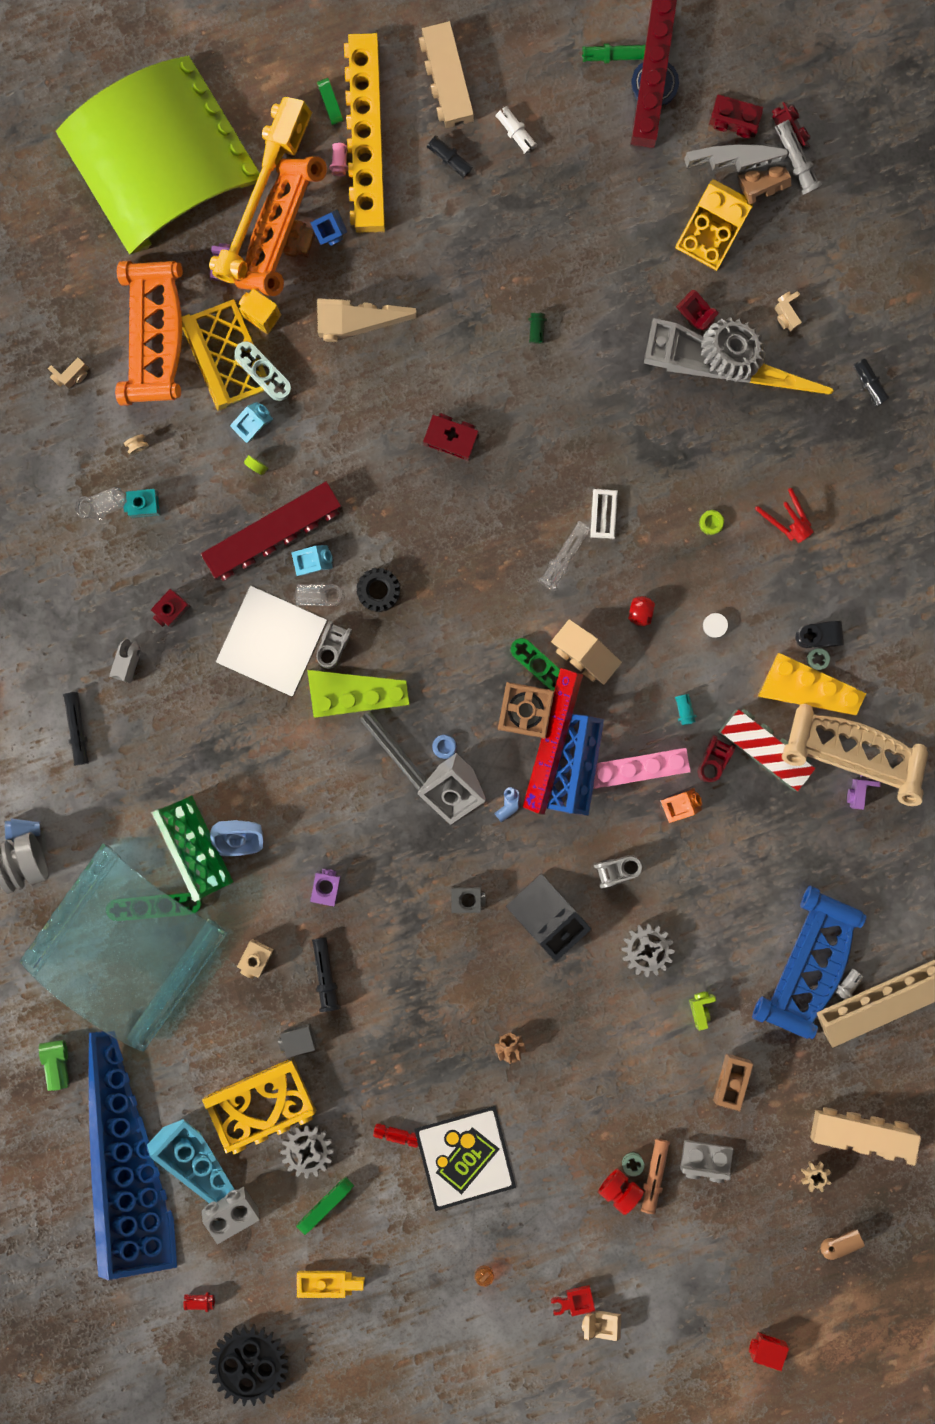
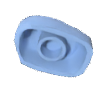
[210,820,263,856]

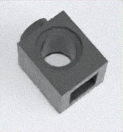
[451,887,485,913]
[278,1024,317,1058]

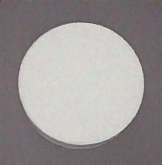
[703,613,728,638]

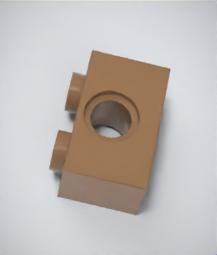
[713,1053,753,1111]

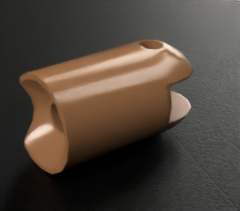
[820,1229,865,1260]

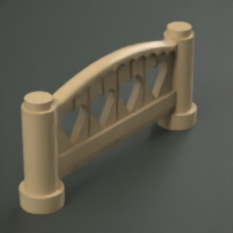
[782,704,928,806]

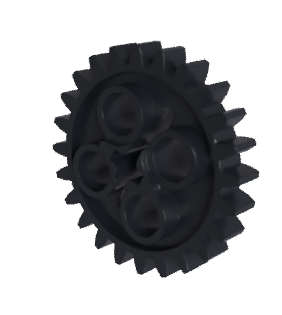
[209,1324,289,1406]

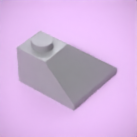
[417,753,486,825]

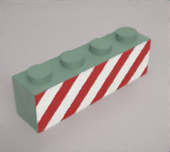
[718,709,816,791]

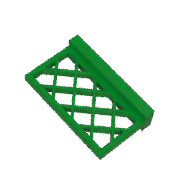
[152,795,233,902]

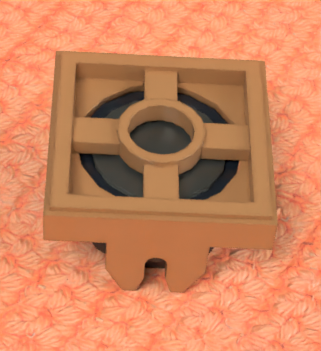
[498,682,554,738]

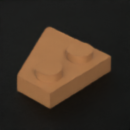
[738,166,791,204]

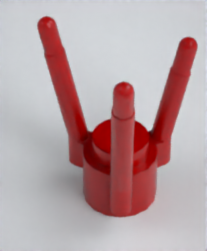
[755,488,814,543]

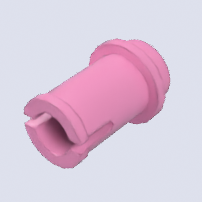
[330,143,348,176]

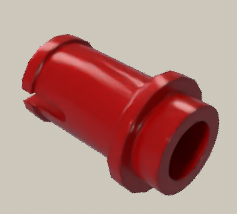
[183,1292,215,1312]

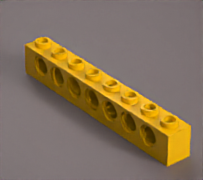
[344,33,385,233]

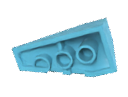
[147,1119,235,1203]

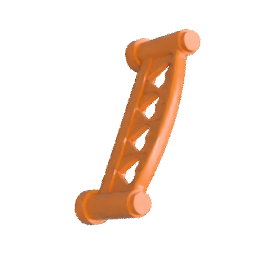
[234,156,327,296]
[115,261,183,406]

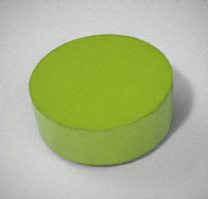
[244,455,268,475]
[699,510,724,535]

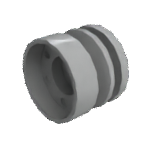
[0,832,49,894]

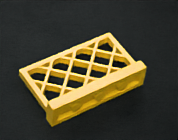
[182,299,270,411]

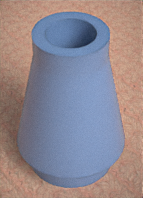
[5,818,40,842]

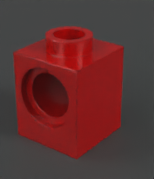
[749,1332,789,1371]

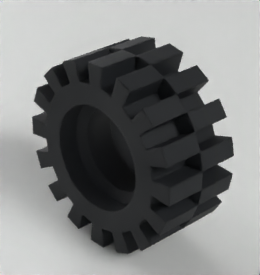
[356,568,400,612]

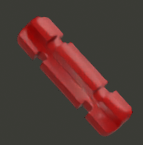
[373,1124,418,1148]

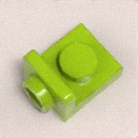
[689,991,716,1031]

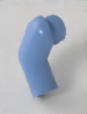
[494,787,520,823]

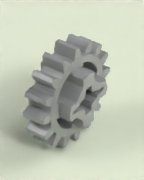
[621,923,674,977]
[280,1124,334,1179]

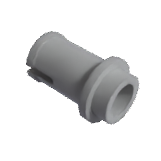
[835,969,865,1000]

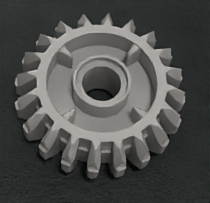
[700,317,766,382]

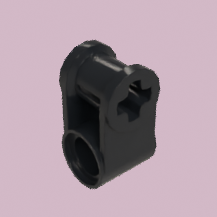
[795,621,844,648]

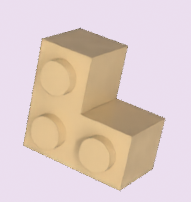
[551,620,622,685]

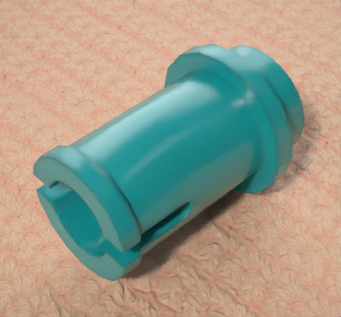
[675,694,697,726]

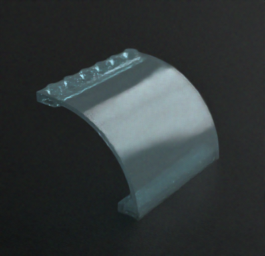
[19,843,227,1052]

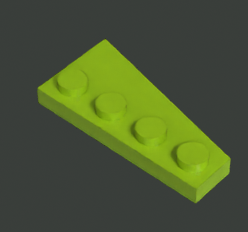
[307,670,410,718]

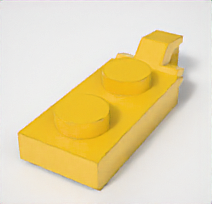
[297,1271,365,1298]

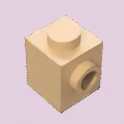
[237,939,274,979]

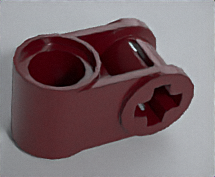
[697,735,736,783]

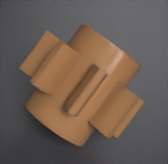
[495,1033,526,1064]

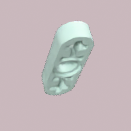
[235,342,291,401]

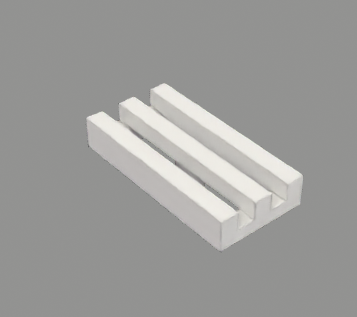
[590,489,618,539]

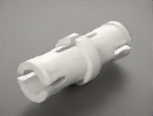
[496,106,537,154]

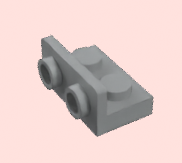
[680,1140,733,1183]

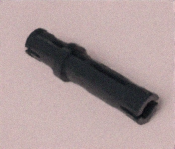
[63,692,89,766]

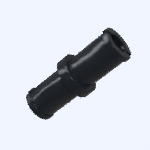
[426,135,473,179]

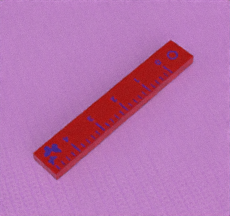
[523,668,583,815]

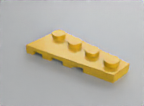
[757,653,867,715]

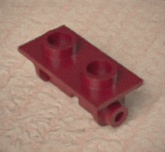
[772,102,811,148]

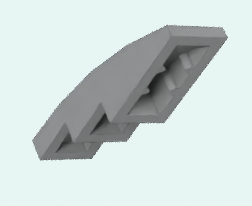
[685,145,788,174]

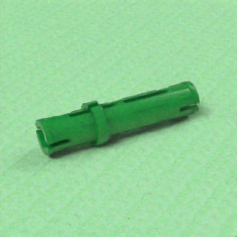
[582,43,645,63]

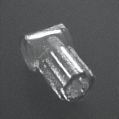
[75,487,127,521]
[295,584,345,607]

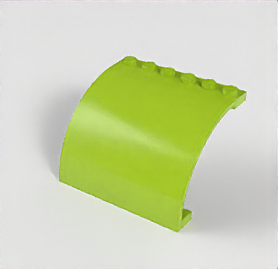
[56,56,260,255]

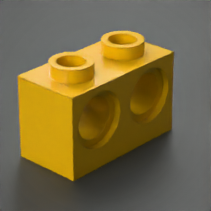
[239,289,281,334]

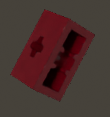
[423,413,478,461]

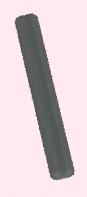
[360,712,427,791]

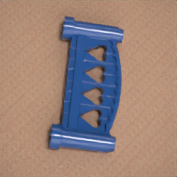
[752,885,866,1039]

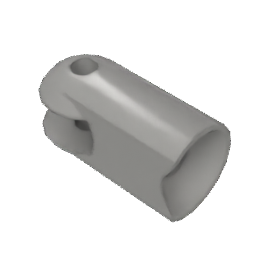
[109,639,141,683]

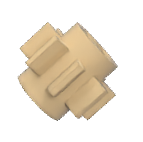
[801,1161,831,1192]

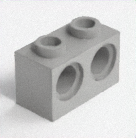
[202,1186,260,1244]

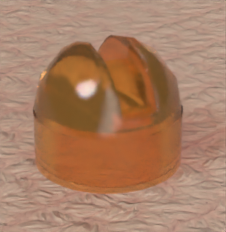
[475,1265,494,1287]

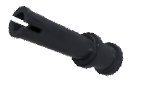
[312,937,341,1012]

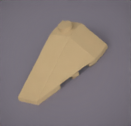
[317,299,417,342]

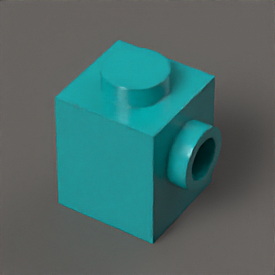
[123,489,160,518]

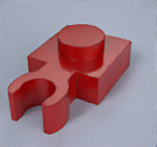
[551,1285,595,1316]

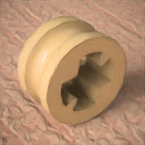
[124,434,149,455]

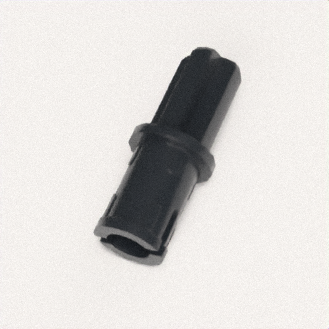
[854,358,890,406]

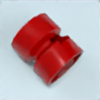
[598,1168,644,1215]

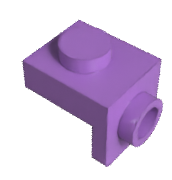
[847,775,881,810]

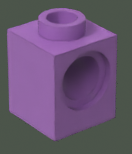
[310,869,341,906]

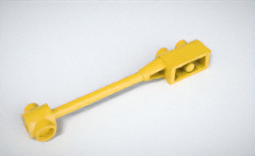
[209,97,312,283]

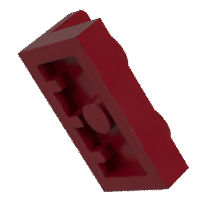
[709,94,764,138]

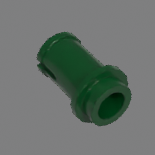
[528,313,547,344]

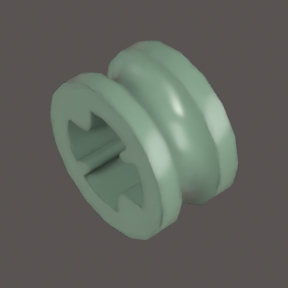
[806,648,830,670]
[622,1152,644,1176]

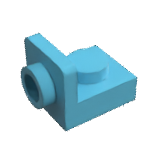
[230,402,273,443]
[291,545,333,576]

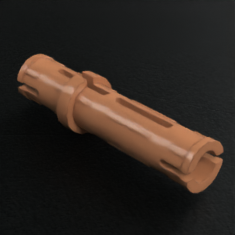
[641,1138,670,1214]

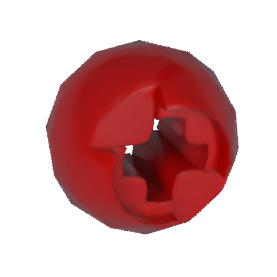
[628,596,655,626]

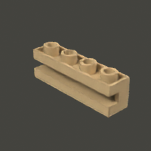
[419,21,474,128]

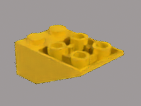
[675,179,754,271]

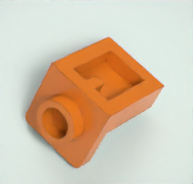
[661,788,702,823]

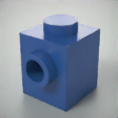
[310,209,348,246]

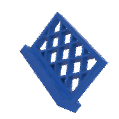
[547,714,604,816]

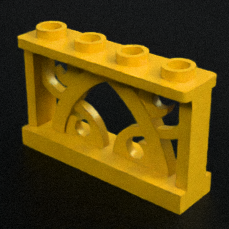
[202,1057,316,1154]

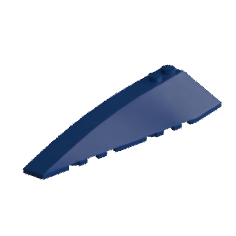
[89,1030,177,1280]

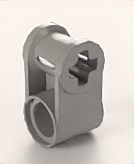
[316,620,352,669]
[594,855,642,888]

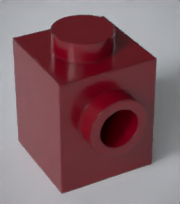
[151,589,191,627]

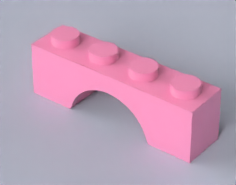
[593,748,690,789]

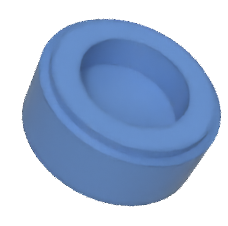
[432,735,457,759]

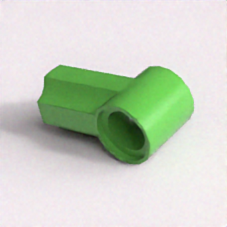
[39,1040,69,1091]

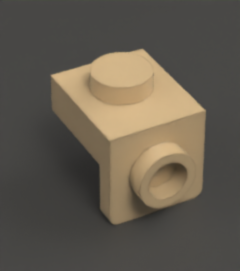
[774,291,802,332]
[48,358,89,389]
[582,1310,621,1341]

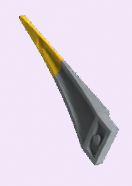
[644,318,834,394]

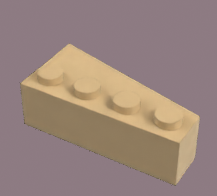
[810,1107,921,1166]

